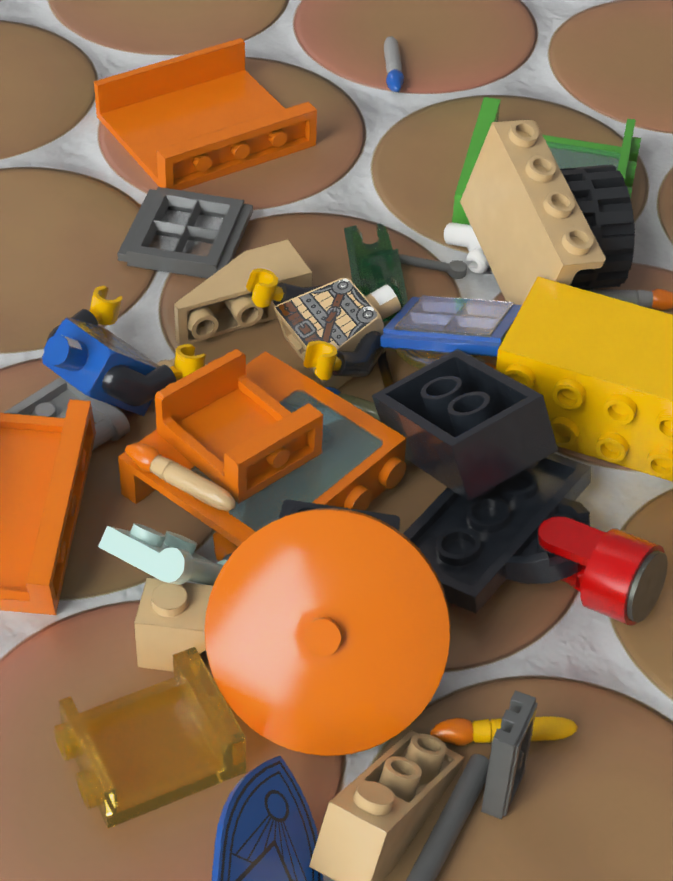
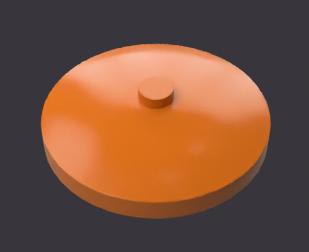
[205,508,451,756]

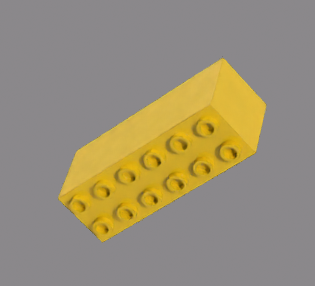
[496,277,673,482]

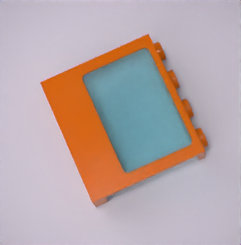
[118,351,406,547]

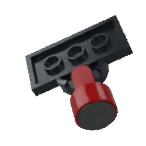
[403,453,668,626]

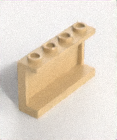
[460,120,606,305]

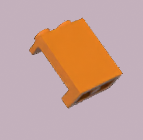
[155,349,323,504]

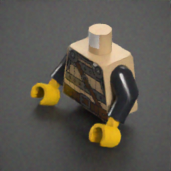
[246,268,401,389]

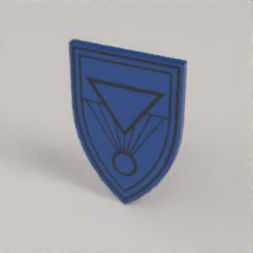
[211,756,323,881]

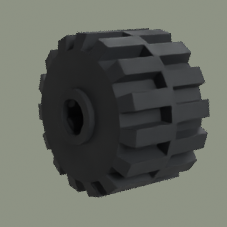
[560,165,635,290]

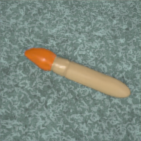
[125,443,236,511]

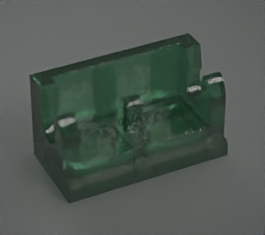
[344,223,408,322]

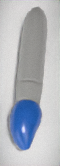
[384,36,404,92]

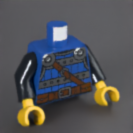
[42,286,206,416]

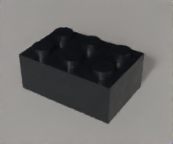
[372,349,558,501]

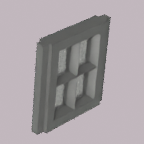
[118,187,253,279]

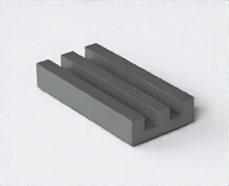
[481,690,538,820]

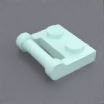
[98,523,227,586]

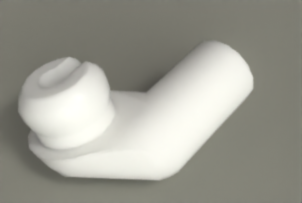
[444,222,491,274]

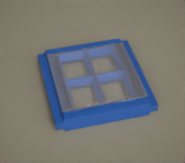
[380,295,522,357]

